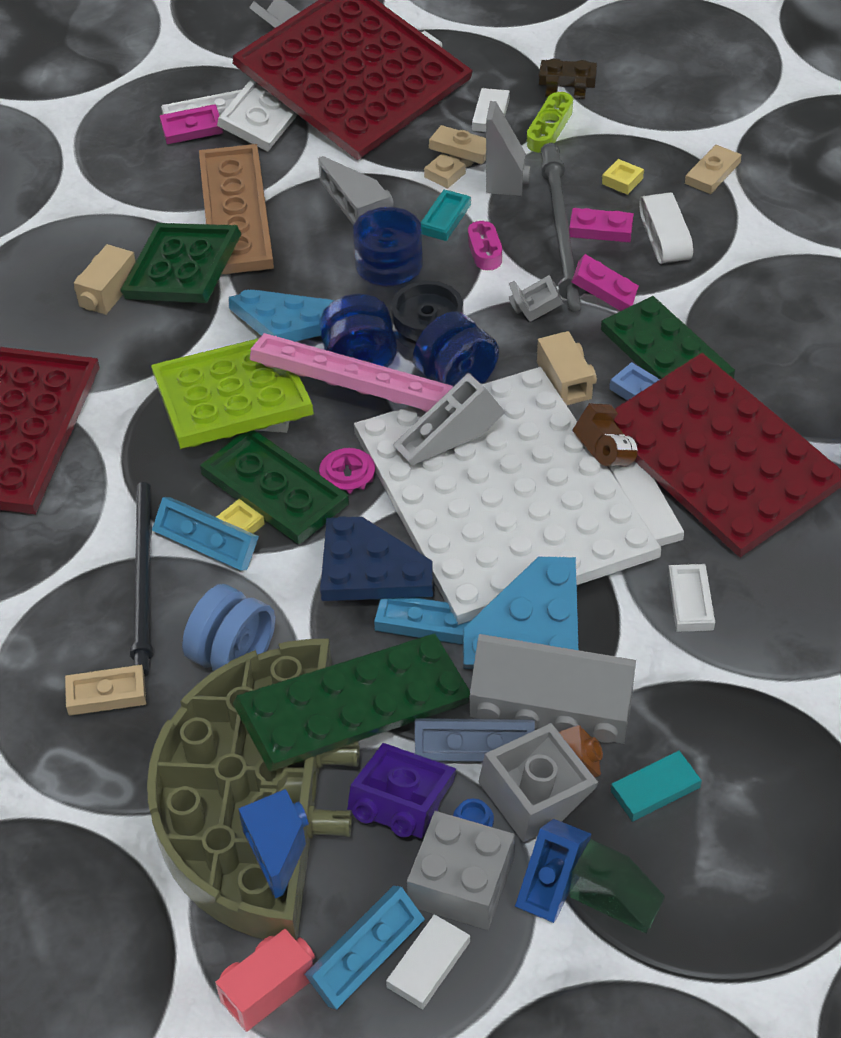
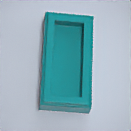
[419,189,471,241]
[611,751,702,822]

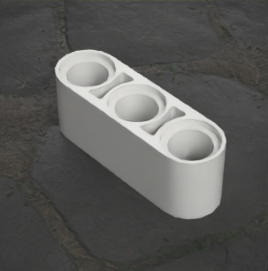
[639,192,693,264]

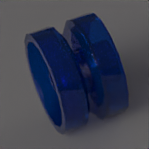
[353,207,423,286]
[319,294,397,368]
[413,311,499,387]

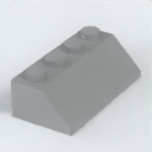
[470,634,636,744]

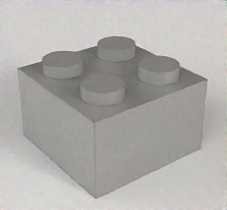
[407,811,515,930]

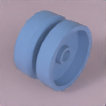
[182,584,275,671]

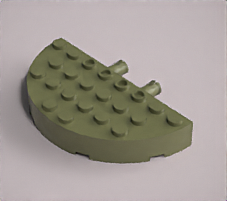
[147,639,360,940]

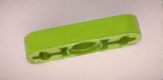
[527,92,573,153]

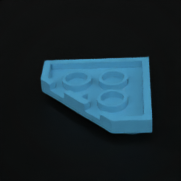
[229,290,360,342]
[463,556,579,669]

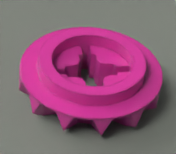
[319,448,375,494]

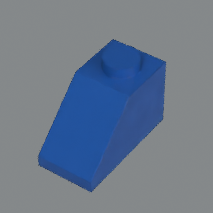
[238,789,309,899]
[515,819,591,923]

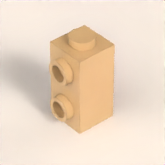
[74,244,136,315]
[537,331,597,405]

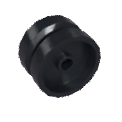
[391,280,464,363]

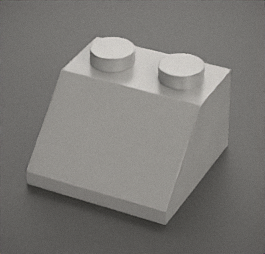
[478,723,598,843]

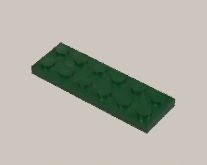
[233,633,470,772]

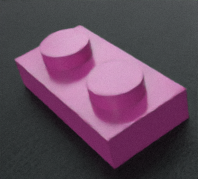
[159,104,223,144]
[569,208,634,242]
[572,254,639,311]

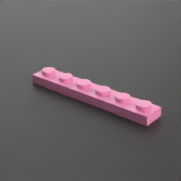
[250,333,453,412]

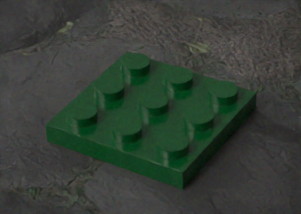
[120,223,242,303]

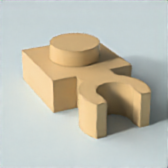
[424,153,474,189]

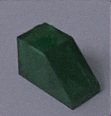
[570,839,665,934]

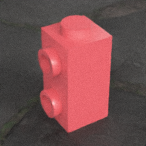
[215,929,315,1032]

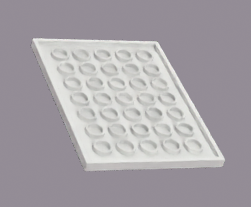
[354,367,661,625]

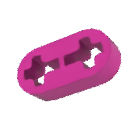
[468,221,502,270]

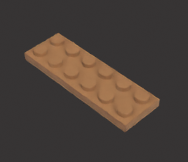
[199,144,274,275]

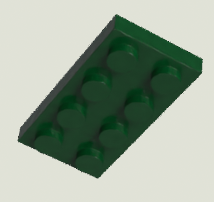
[601,296,735,379]
[200,430,349,545]

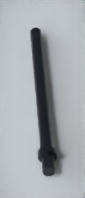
[130,482,153,677]

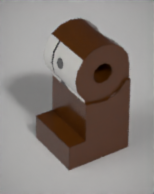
[572,403,637,467]

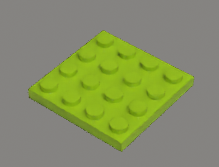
[151,338,314,449]

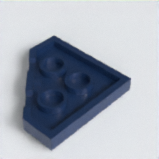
[320,516,433,601]

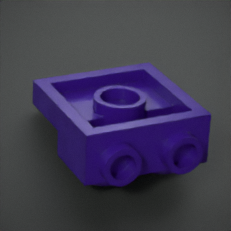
[347,743,456,838]

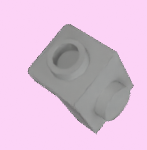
[509,275,564,322]

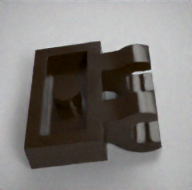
[539,58,597,99]

